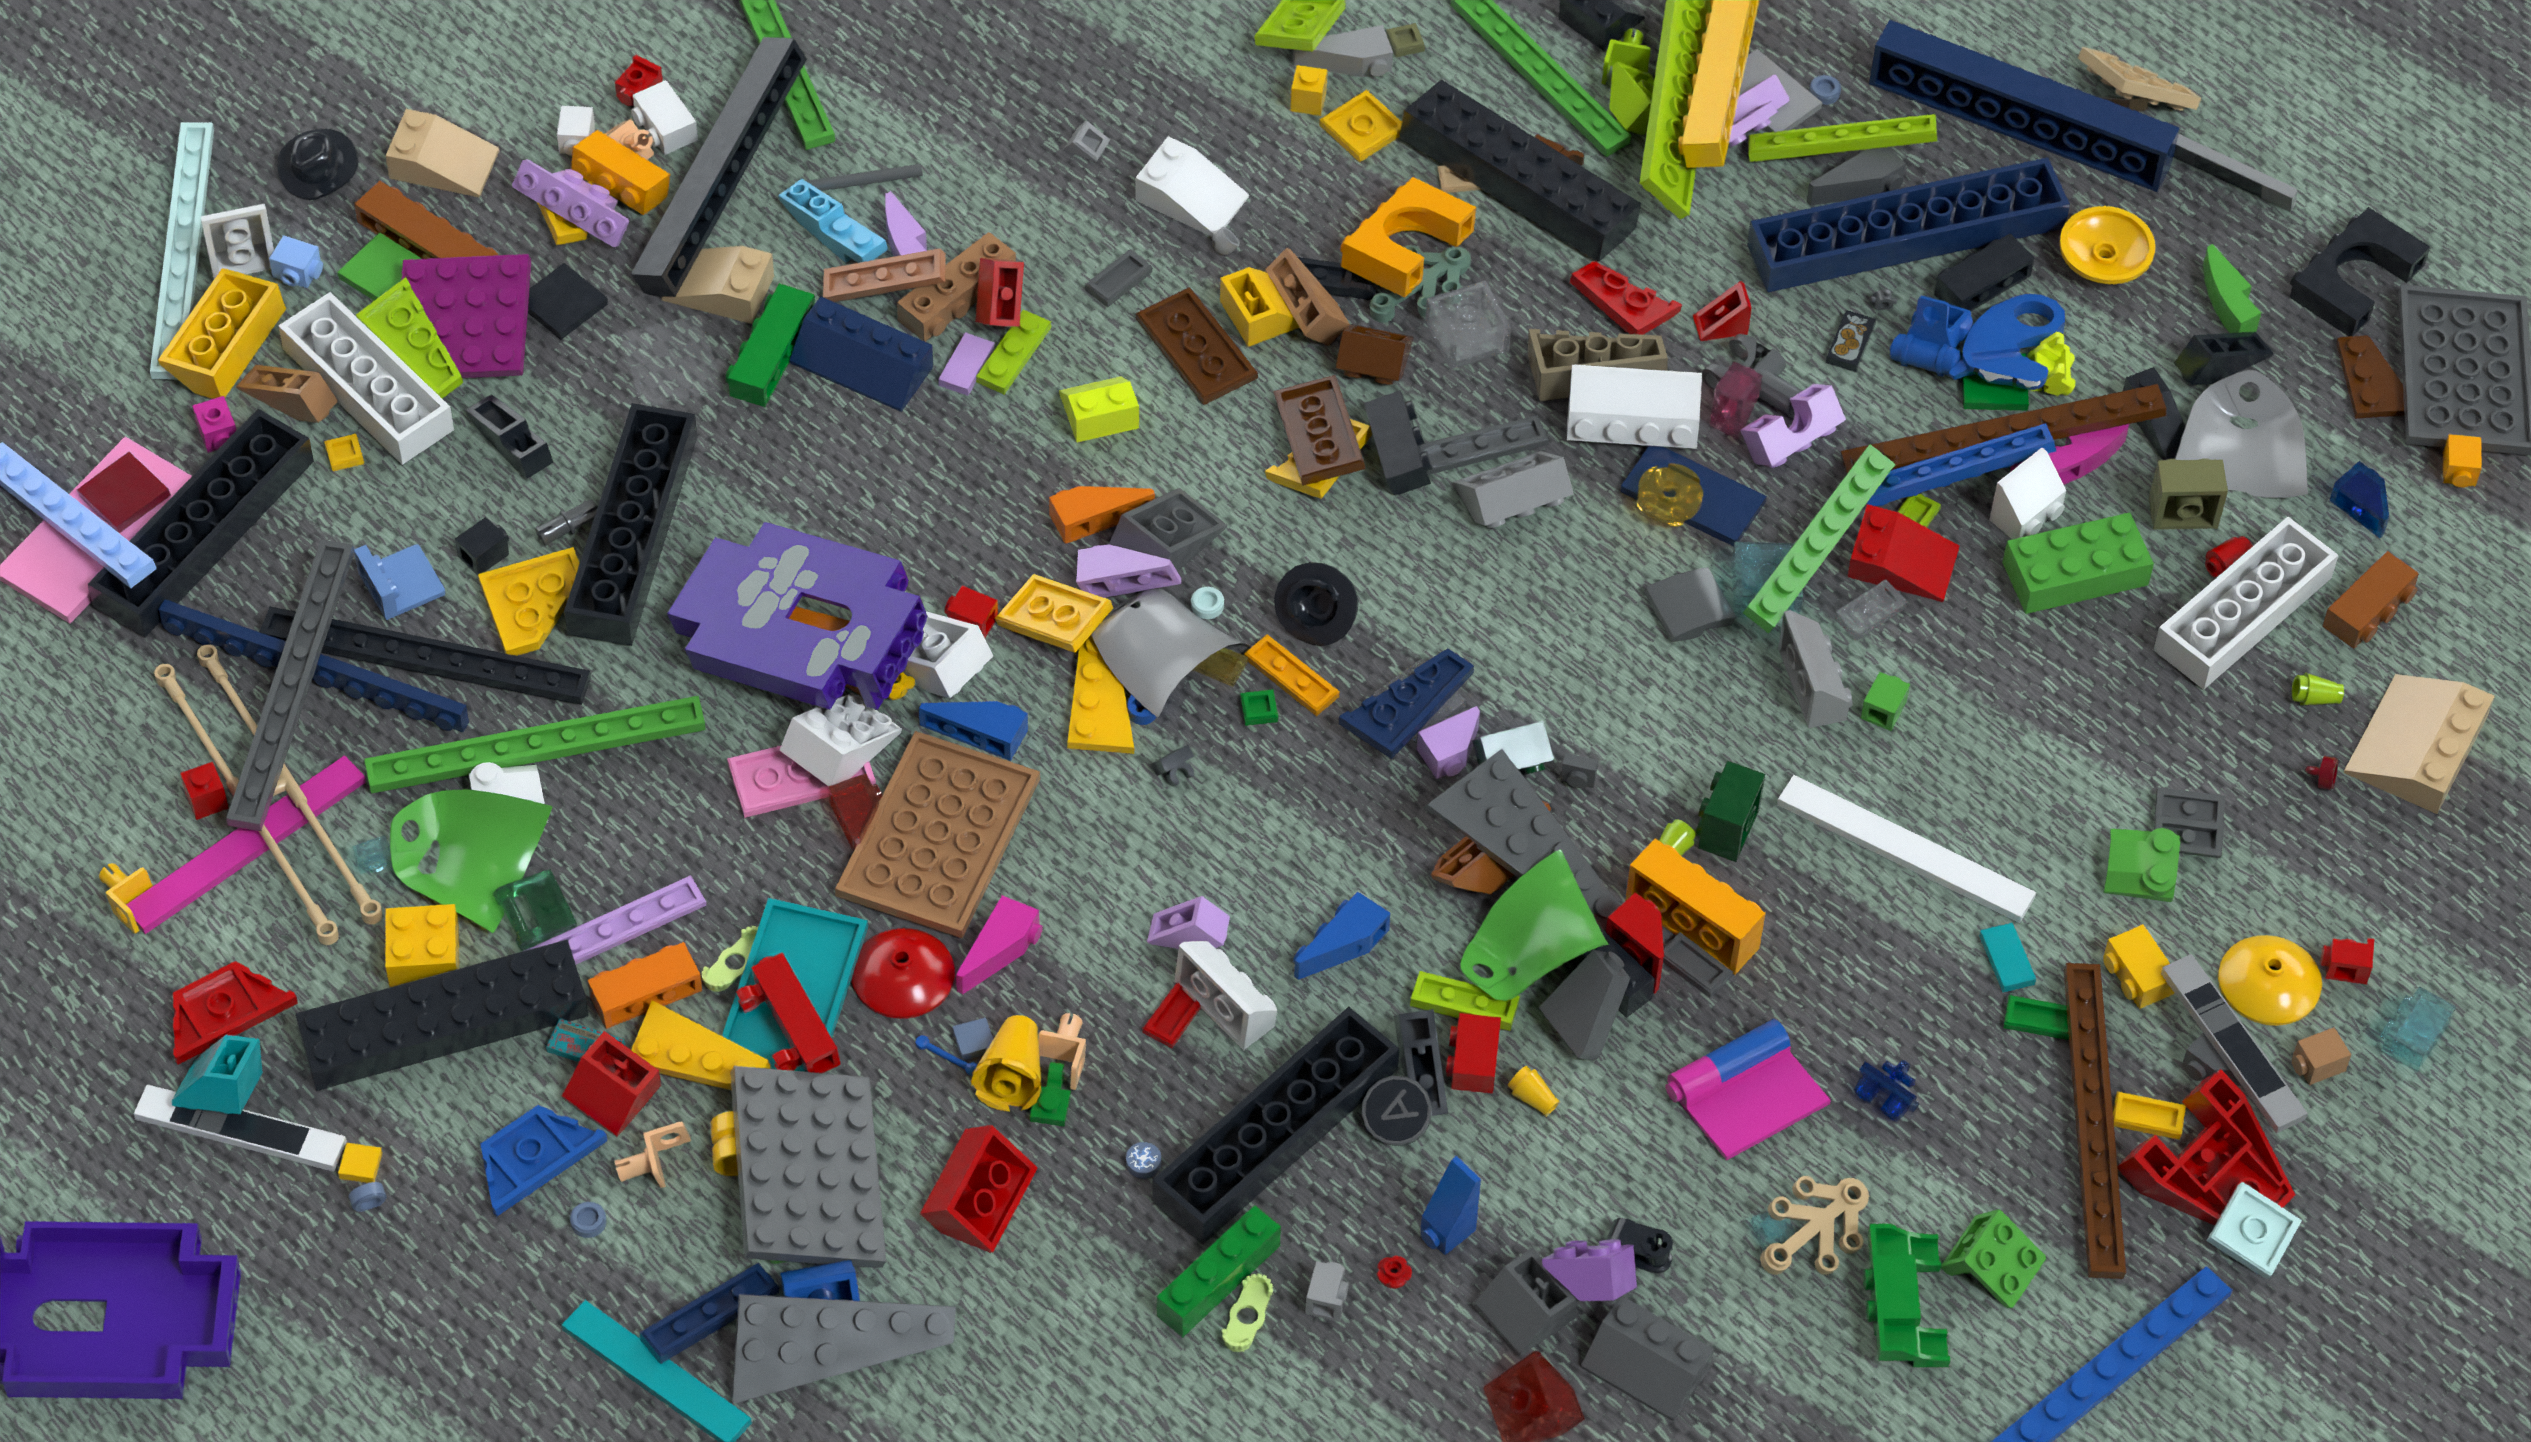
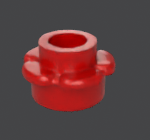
[1377,1256,1412,1289]

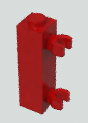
[736,952,841,1073]

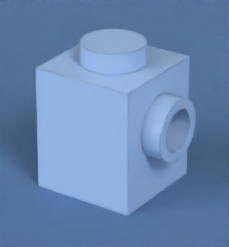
[269,235,323,288]

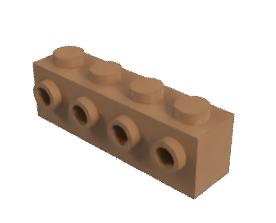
[897,232,1016,341]

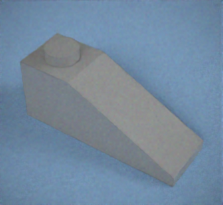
[1293,25,1393,77]

